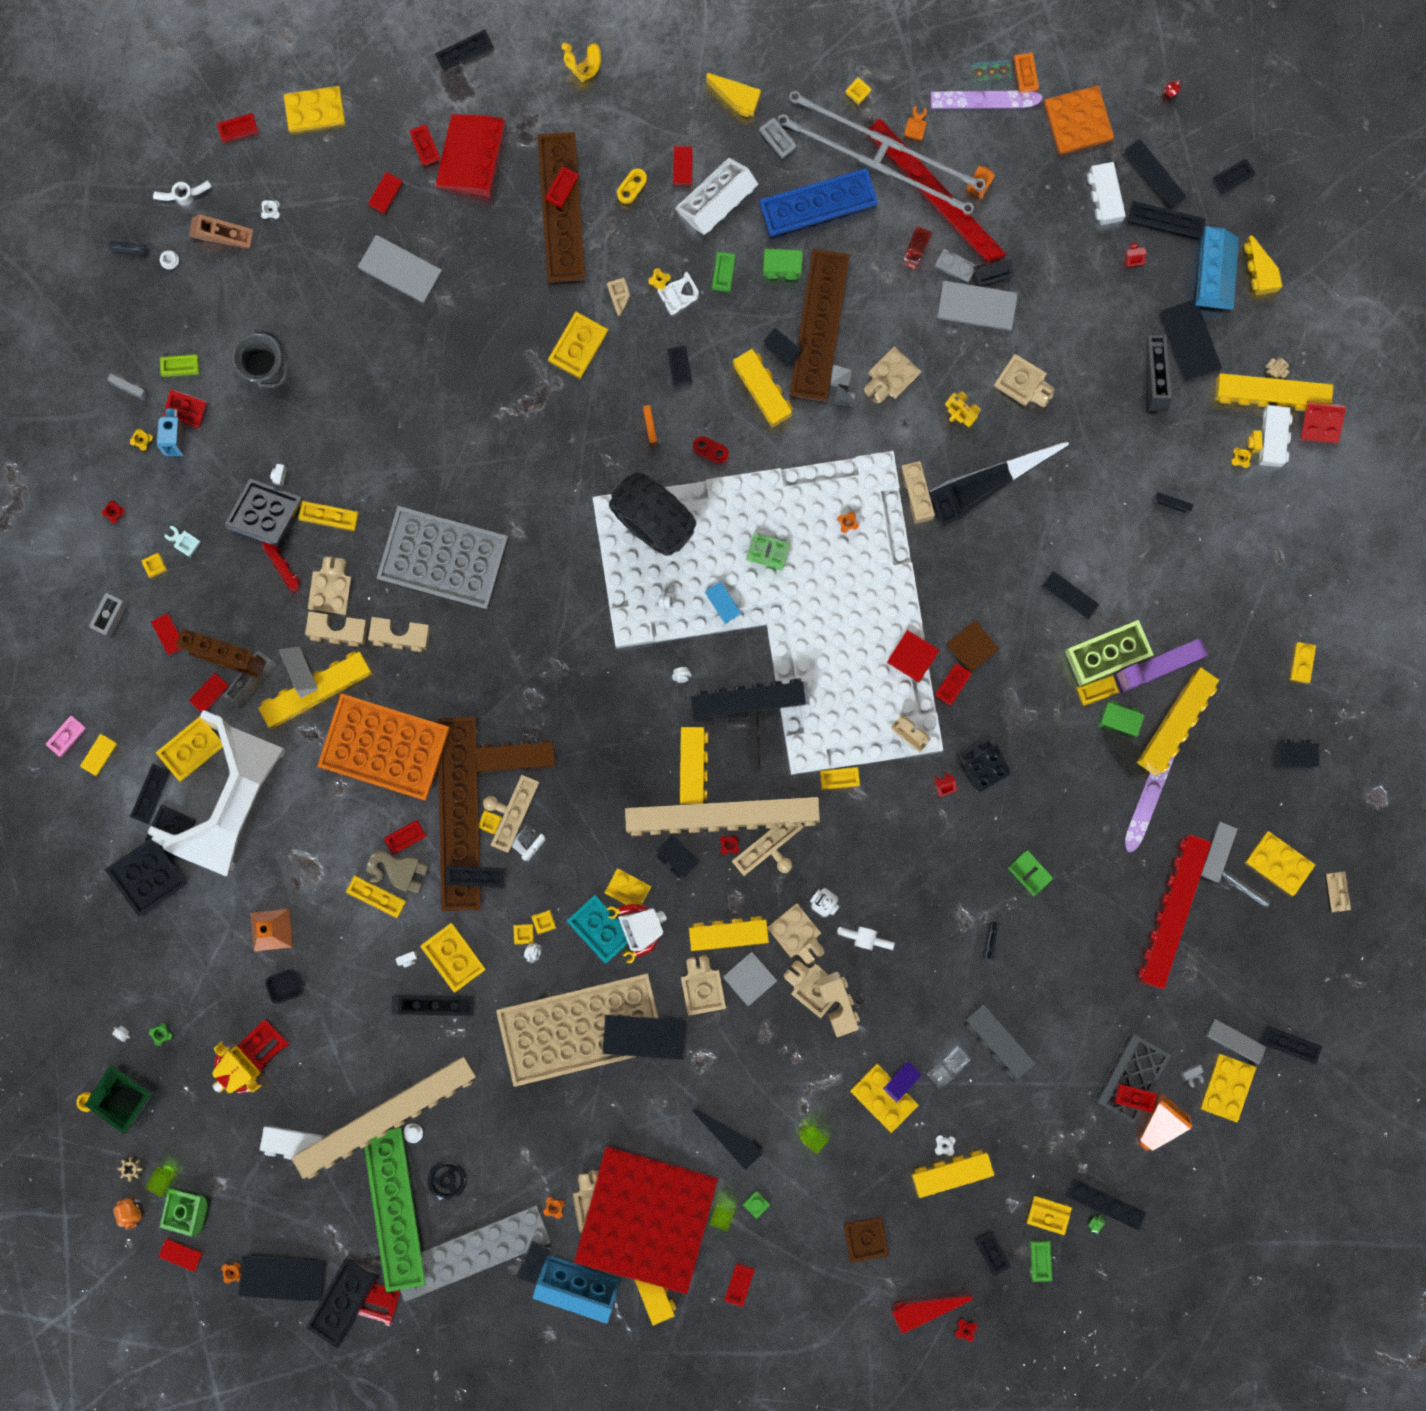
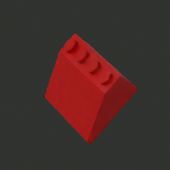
[435,114,506,198]

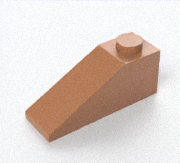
[189,214,253,248]

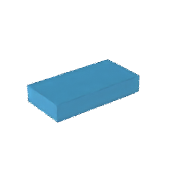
[704,581,741,624]

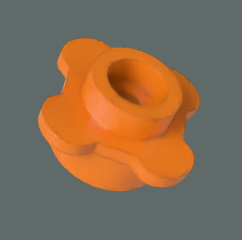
[837,512,859,533]
[543,1197,565,1219]
[221,1262,241,1284]

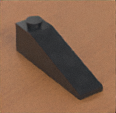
[1147,335,1172,411]
[392,995,474,1016]
[693,1108,763,1170]

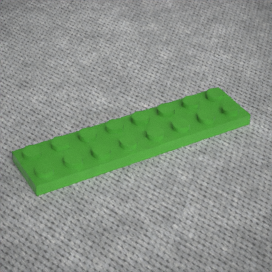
[364,1128,426,1292]

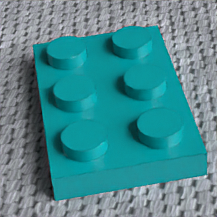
[567,895,628,964]

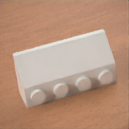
[675,158,758,235]

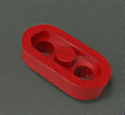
[693,436,729,464]

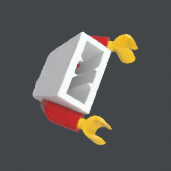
[606,903,666,963]

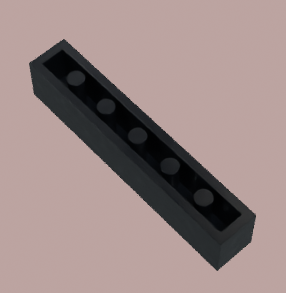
[691,678,810,719]

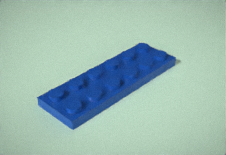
[759,168,878,237]

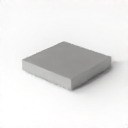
[723,952,777,1006]

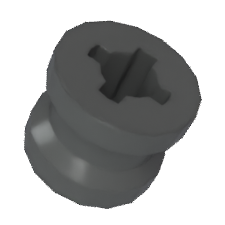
[517,825,540,849]

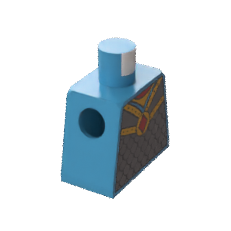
[157,409,183,456]

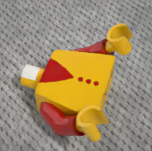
[212,1041,262,1093]

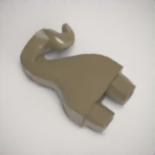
[366,851,429,893]

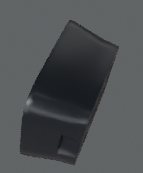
[265,969,303,1004]

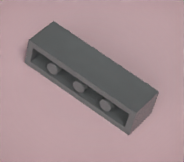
[964,1004,1036,1079]

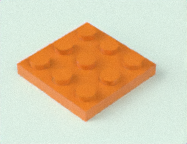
[1044,85,1114,154]

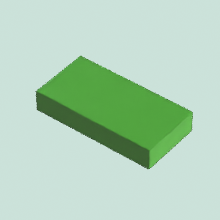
[712,251,736,292]
[1030,1241,1052,1282]

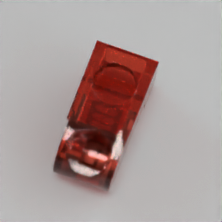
[904,226,932,265]

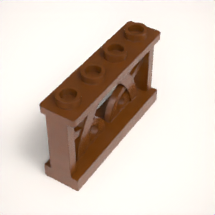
[176,628,266,679]

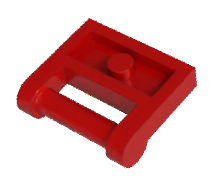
[238,1019,289,1072]
[357,1283,401,1326]

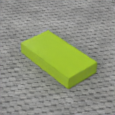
[160,354,200,377]

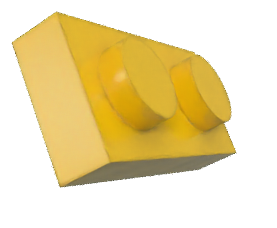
[1290,642,1316,683]

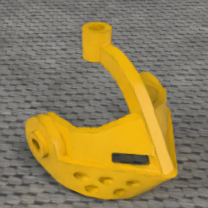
[561,42,601,82]

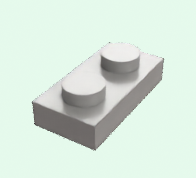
[759,118,797,159]
[935,248,977,284]
[107,373,148,401]

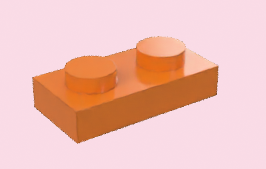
[1013,52,1039,93]

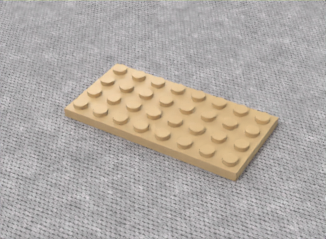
[496,973,658,1087]

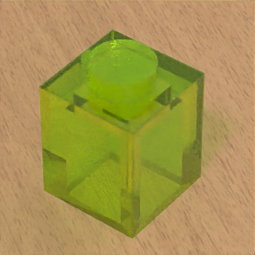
[798,1123,829,1155]
[144,1165,177,1198]
[709,1204,734,1232]

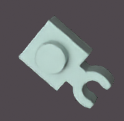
[164,526,201,558]

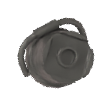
[232,329,289,388]

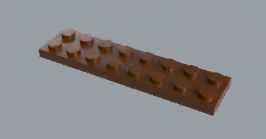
[537,132,586,283]
[790,249,850,402]

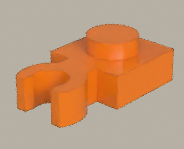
[904,106,927,142]

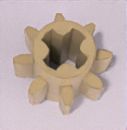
[1265,357,1290,380]
[117,1156,144,1182]

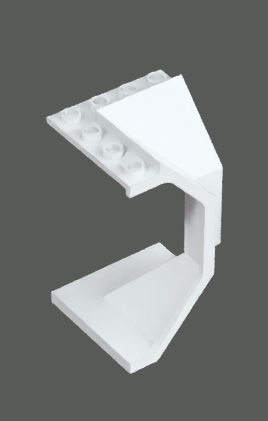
[148,710,286,877]

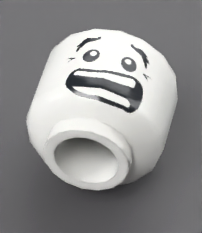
[810,888,839,917]

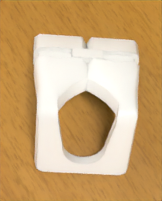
[657,272,699,316]
[512,826,545,861]

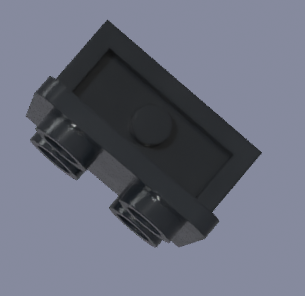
[956,735,1010,792]

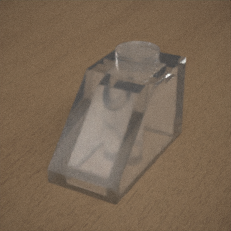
[927,1045,971,1089]

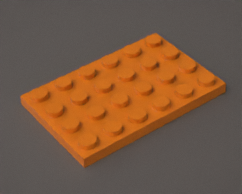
[317,694,450,801]

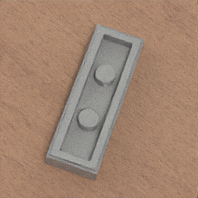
[1201,822,1237,883]

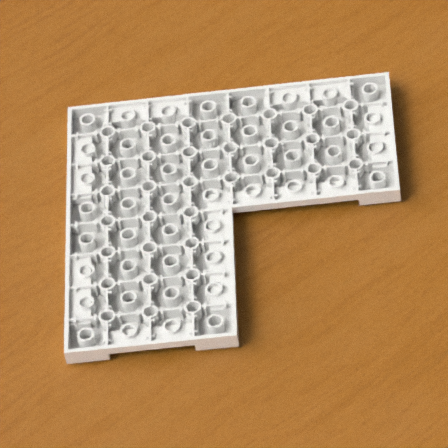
[593,451,943,775]

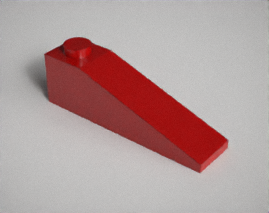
[891,1294,973,1334]

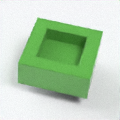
[743,1190,770,1219]

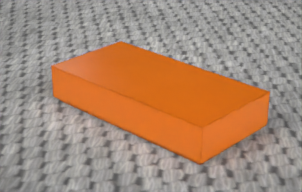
[643,405,657,447]

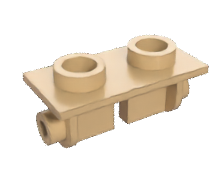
[890,715,931,752]
[1326,872,1351,912]

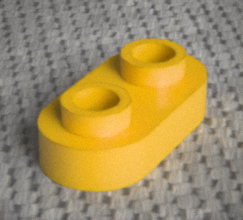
[617,169,647,204]

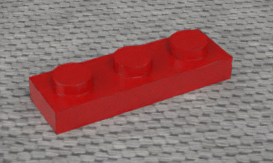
[262,541,300,594]

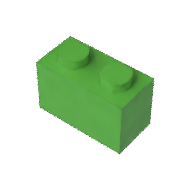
[763,249,802,280]
[1098,701,1145,738]

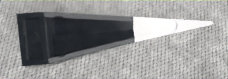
[928,442,1069,526]

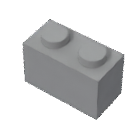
[89,593,128,638]

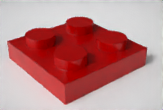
[1300,401,1346,443]

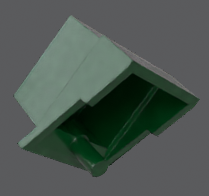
[84,1065,154,1134]

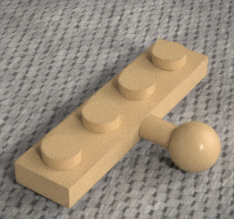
[483,775,540,853]
[732,823,804,876]

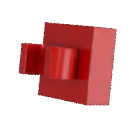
[1125,243,1147,267]
[935,772,957,798]

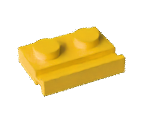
[604,868,652,905]
[1026,1196,1072,1235]

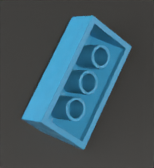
[1195,226,1239,310]
[533,1255,622,1324]

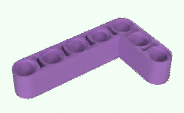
[1116,638,1209,692]

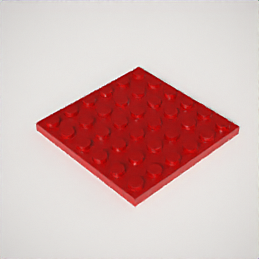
[573,1147,718,1294]

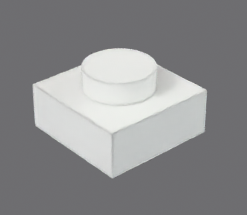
[271,464,287,487]
[396,951,418,968]

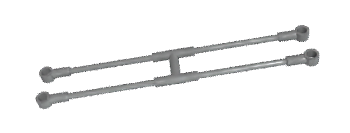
[778,91,986,215]

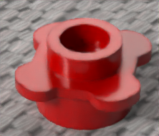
[1163,80,1182,97]
[102,500,125,523]
[720,835,740,855]
[955,1319,977,1342]

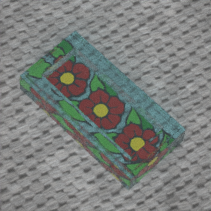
[972,59,1012,83]

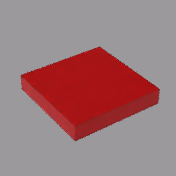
[887,630,940,683]

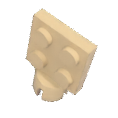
[864,346,922,404]
[994,354,1055,407]
[308,557,352,615]
[767,904,824,965]
[681,955,726,1016]
[784,961,835,1018]
[572,1171,598,1233]

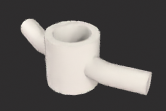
[153,180,212,206]
[837,927,895,950]

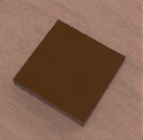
[945,620,999,672]
[843,1216,889,1263]

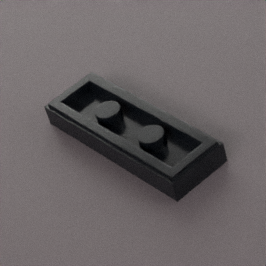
[435,29,494,72]
[1042,571,1100,620]
[130,763,171,824]
[446,866,505,888]
[1260,1025,1323,1065]

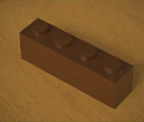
[476,740,556,773]

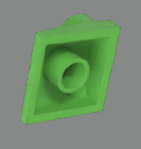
[160,1189,207,1236]

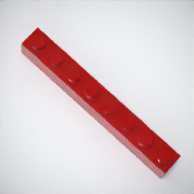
[1138,834,1211,989]

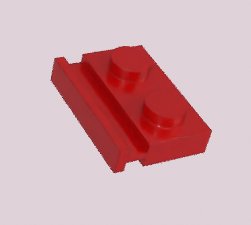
[163,389,208,428]

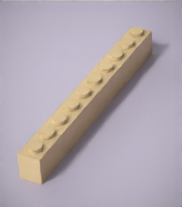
[625,797,820,836]
[291,1056,475,1179]

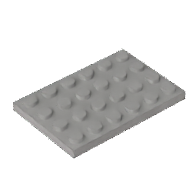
[376,506,508,610]

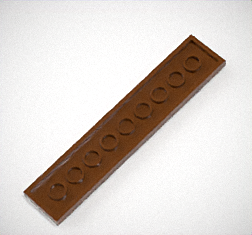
[437,717,481,911]

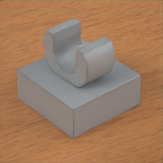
[1180,1065,1204,1088]

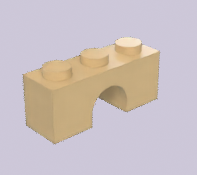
[900,461,935,524]
[305,612,368,647]
[368,617,431,652]
[816,972,860,1037]

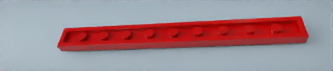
[868,118,1006,263]

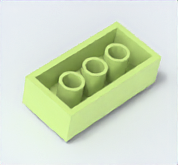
[1065,620,1154,686]

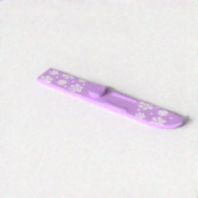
[931,91,1043,109]
[1125,757,1174,852]

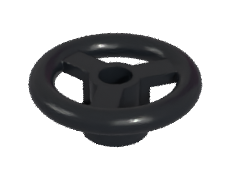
[427,1161,466,1200]

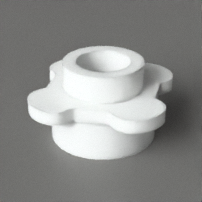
[261,200,280,219]
[524,944,541,963]
[935,1135,955,1156]

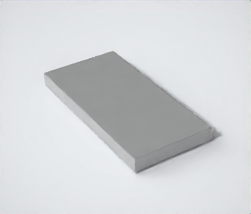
[358,235,442,304]
[937,280,1018,331]

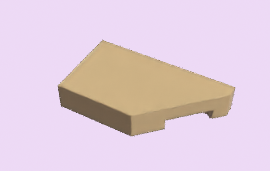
[607,277,630,317]

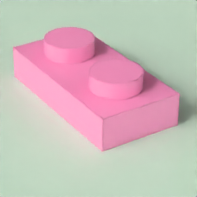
[45,715,87,757]

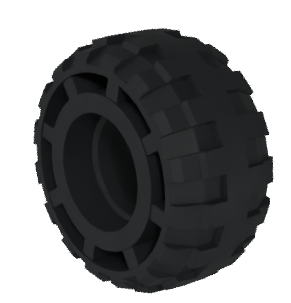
[609,472,696,556]

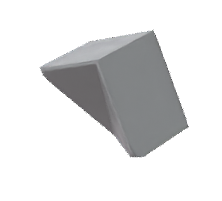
[830,365,851,389]

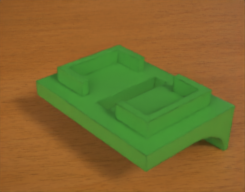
[746,532,791,571]
[1007,850,1054,897]

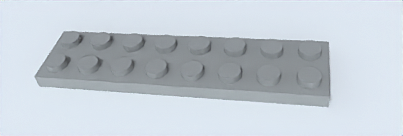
[400,1205,551,1302]

